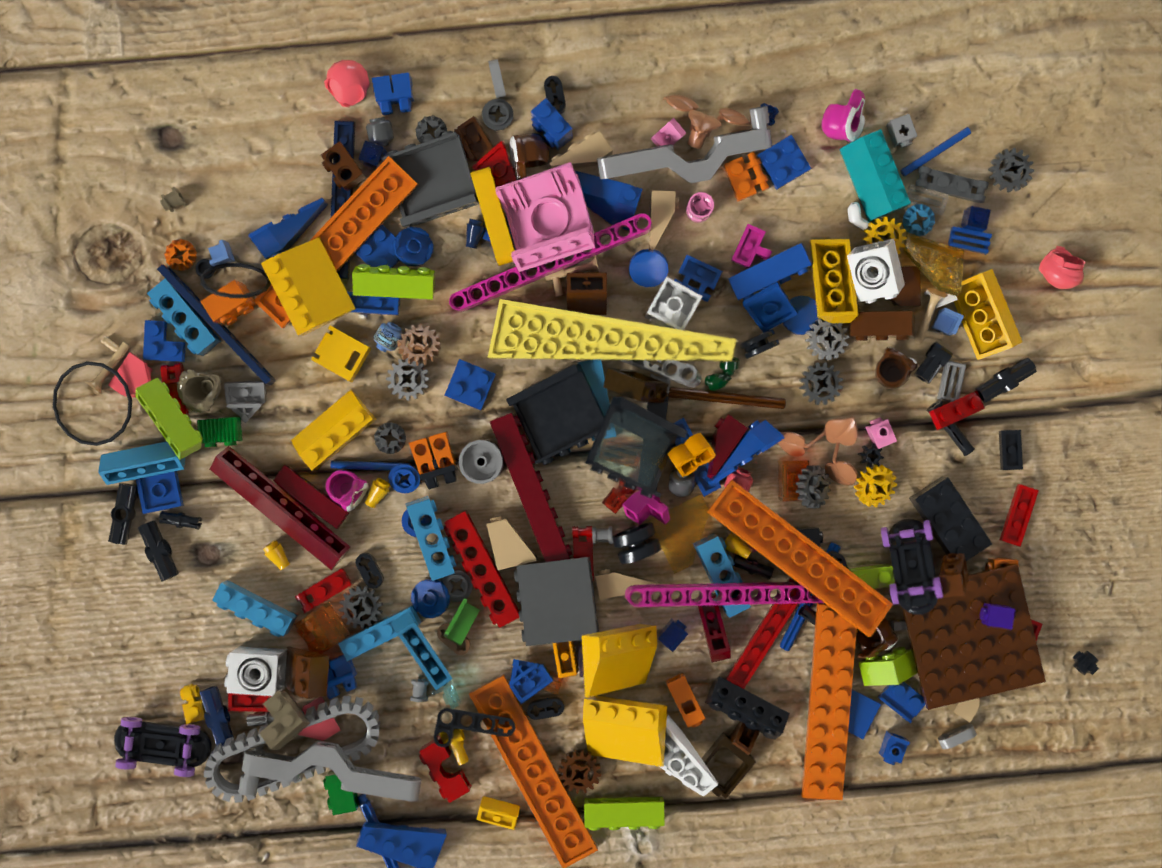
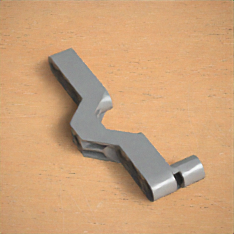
[597,106,772,183]
[620,360,701,388]
[238,741,421,801]

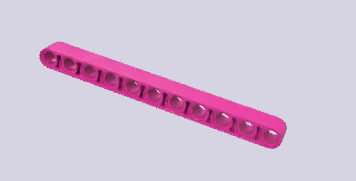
[449,213,652,312]
[625,582,824,607]

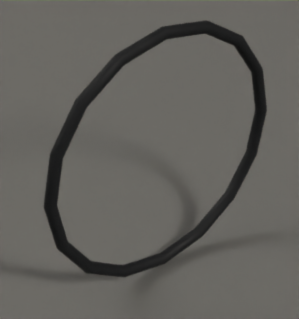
[52,361,132,446]

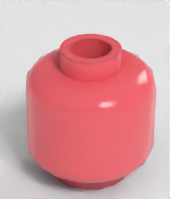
[724,467,753,492]

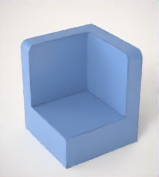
[208,239,235,266]
[931,308,964,336]

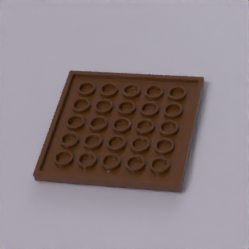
[902,564,1046,710]

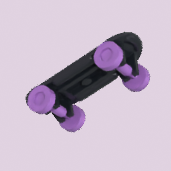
[881,519,943,615]
[114,717,212,777]

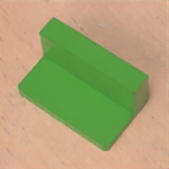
[443,598,480,646]

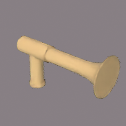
[545,255,601,297]
[914,288,948,344]
[85,336,131,394]

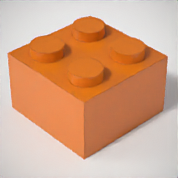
[200,280,257,326]

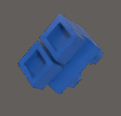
[372,72,414,116]
[327,654,357,699]

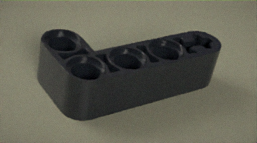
[434,708,515,748]

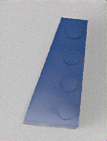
[728,243,812,300]

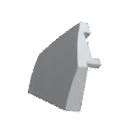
[224,381,267,423]

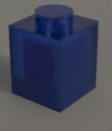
[358,141,387,169]
[961,206,991,232]
[657,619,688,652]

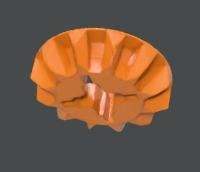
[164,239,197,271]

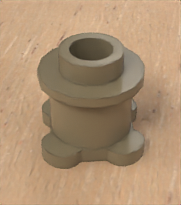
[160,187,187,213]

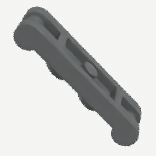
[915,166,989,203]

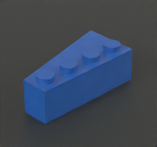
[356,822,447,868]

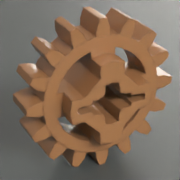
[397,324,441,366]

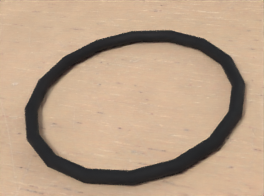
[200,263,271,298]

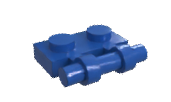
[674,255,723,302]

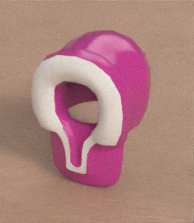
[821,89,865,142]
[325,470,369,511]

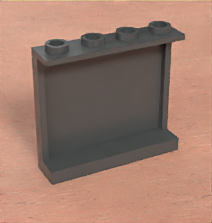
[381,131,479,228]
[514,557,599,646]

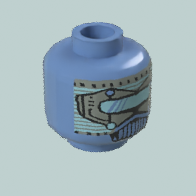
[373,322,402,352]

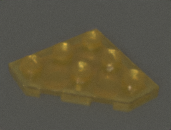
[903,233,964,297]
[648,494,709,574]

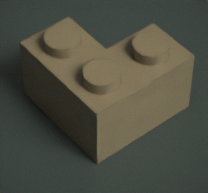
[259,690,310,750]

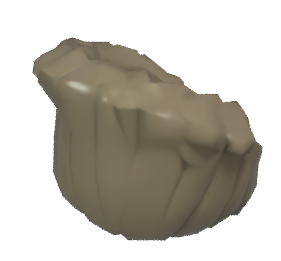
[177,369,222,413]

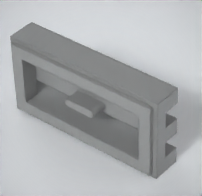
[937,361,966,402]

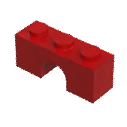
[419,736,472,803]

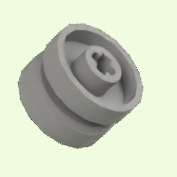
[459,440,504,484]

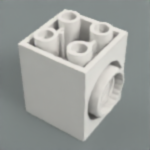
[847,238,905,304]
[645,277,703,330]
[224,646,287,696]

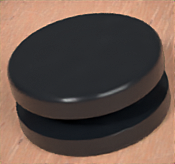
[740,329,780,359]

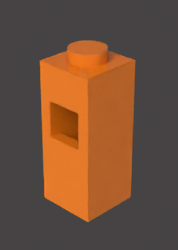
[666,672,705,728]

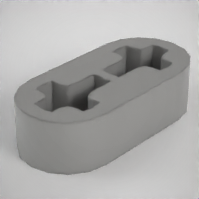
[488,59,506,98]
[938,724,977,749]

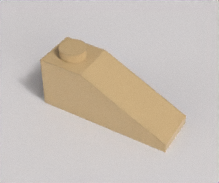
[649,190,679,251]
[595,568,658,600]

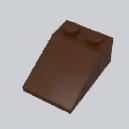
[284,647,329,699]

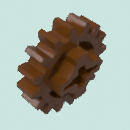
[558,749,601,794]

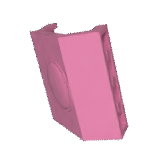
[496,162,595,272]

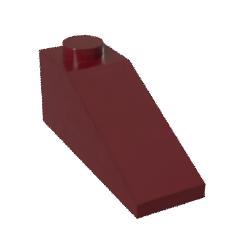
[707,414,748,479]
[698,595,731,663]

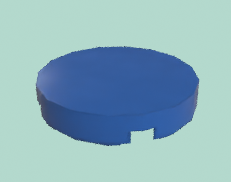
[393,226,433,267]
[629,249,669,287]
[783,295,820,335]
[411,578,450,619]

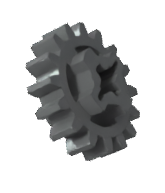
[988,148,1034,192]
[799,362,843,405]
[796,465,831,509]
[339,585,383,629]

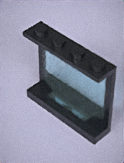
[585,397,687,499]

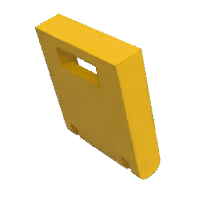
[311,325,372,383]

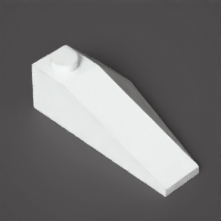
[658,715,719,797]

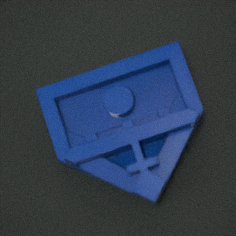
[509,659,554,704]

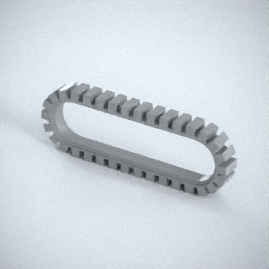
[204,696,380,803]

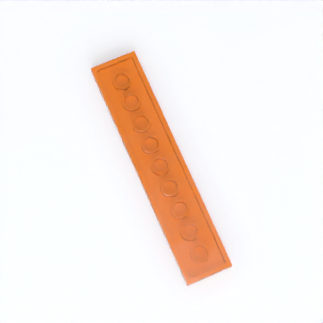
[254,156,419,328]
[707,480,893,637]
[802,603,857,800]
[469,674,598,868]

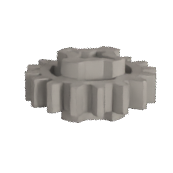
[805,319,849,360]
[386,358,430,401]

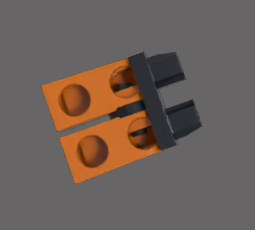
[409,431,457,490]

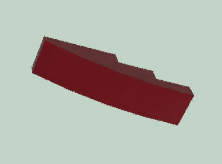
[273,465,349,529]

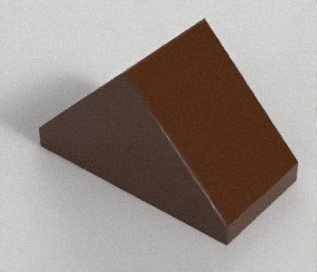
[729,722,760,755]

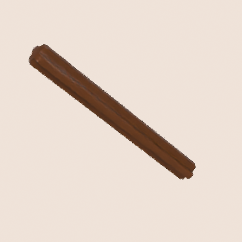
[668,387,786,409]

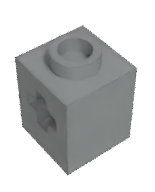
[886,114,917,148]

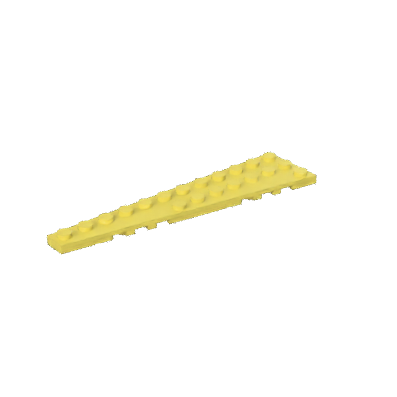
[488,299,736,361]

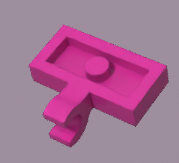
[731,224,772,269]

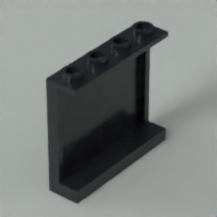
[506,364,610,465]

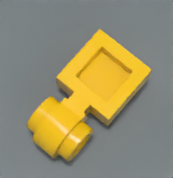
[180,684,205,724]

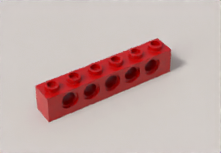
[443,510,519,628]

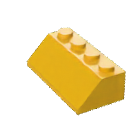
[810,239,858,323]
[952,269,1022,360]
[291,389,377,471]

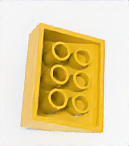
[261,237,356,336]
[582,624,657,697]
[583,695,667,767]

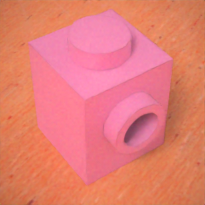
[865,417,897,449]

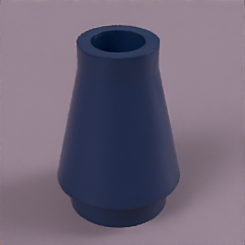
[466,219,486,249]

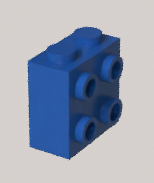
[531,98,573,151]

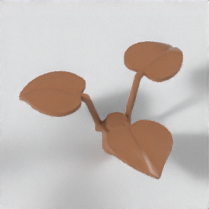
[663,95,751,149]
[778,417,858,485]

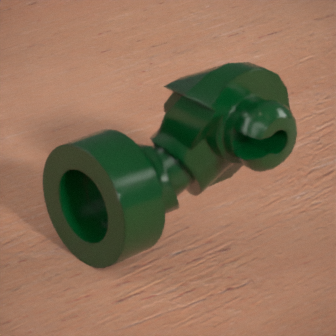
[705,357,739,391]

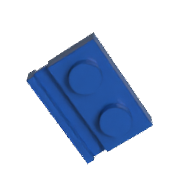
[878,682,925,723]

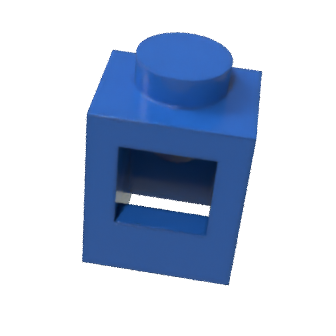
[879,731,910,765]

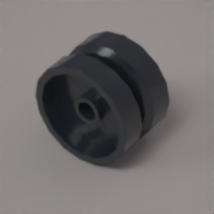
[611,522,662,564]

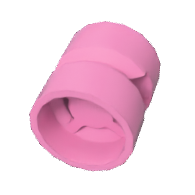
[686,192,714,223]

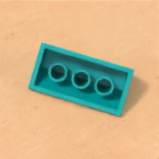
[839,129,911,222]

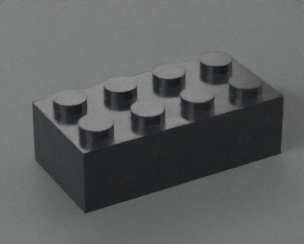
[909,477,992,561]

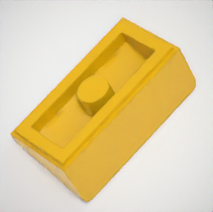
[476,796,520,830]

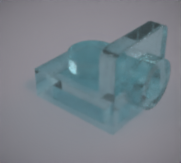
[431,680,461,709]

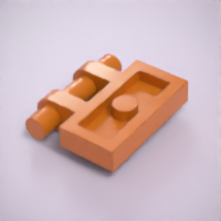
[723,152,769,202]

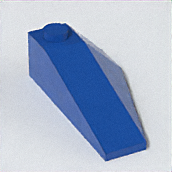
[575,171,643,231]
[248,198,328,260]
[708,420,785,485]

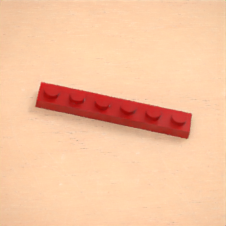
[726,578,798,689]

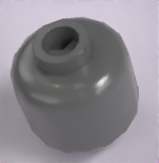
[366,117,394,147]
[668,469,695,497]

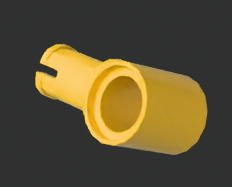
[440,729,469,765]

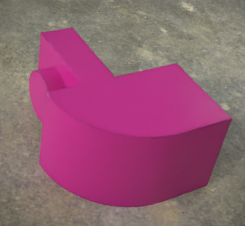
[622,491,670,525]

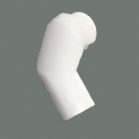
[848,202,870,230]

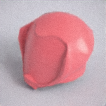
[324,60,370,107]
[1039,246,1085,289]

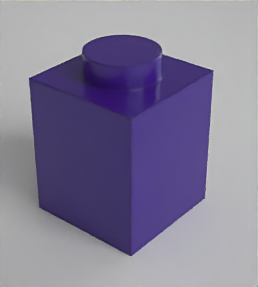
[980,603,1015,629]

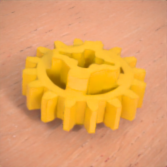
[862,217,907,254]
[854,464,897,507]

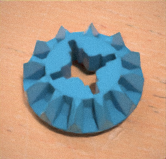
[903,204,935,236]

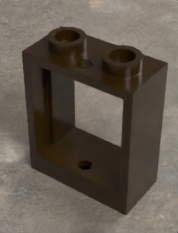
[603,368,669,403]
[701,732,756,799]

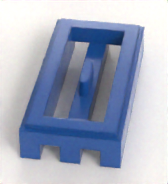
[947,226,992,255]

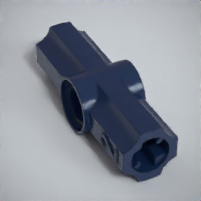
[200,686,234,746]

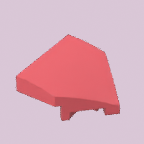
[108,352,153,398]
[297,697,341,741]

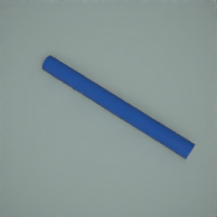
[900,127,971,177]
[330,460,410,471]

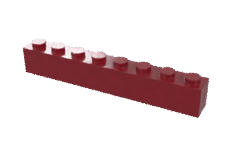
[489,413,573,562]
[209,446,351,571]

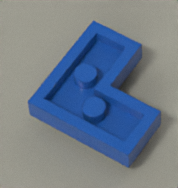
[143,320,186,362]

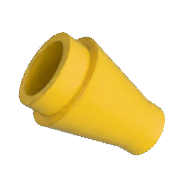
[365,478,391,508]
[724,532,753,560]
[263,540,290,570]

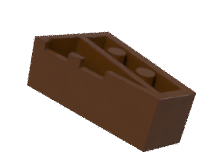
[850,311,915,341]

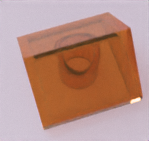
[778,460,809,501]

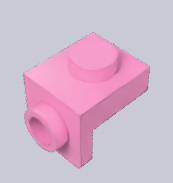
[651,118,686,147]

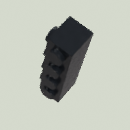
[705,676,790,739]

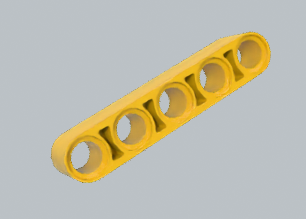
[470,167,515,266]

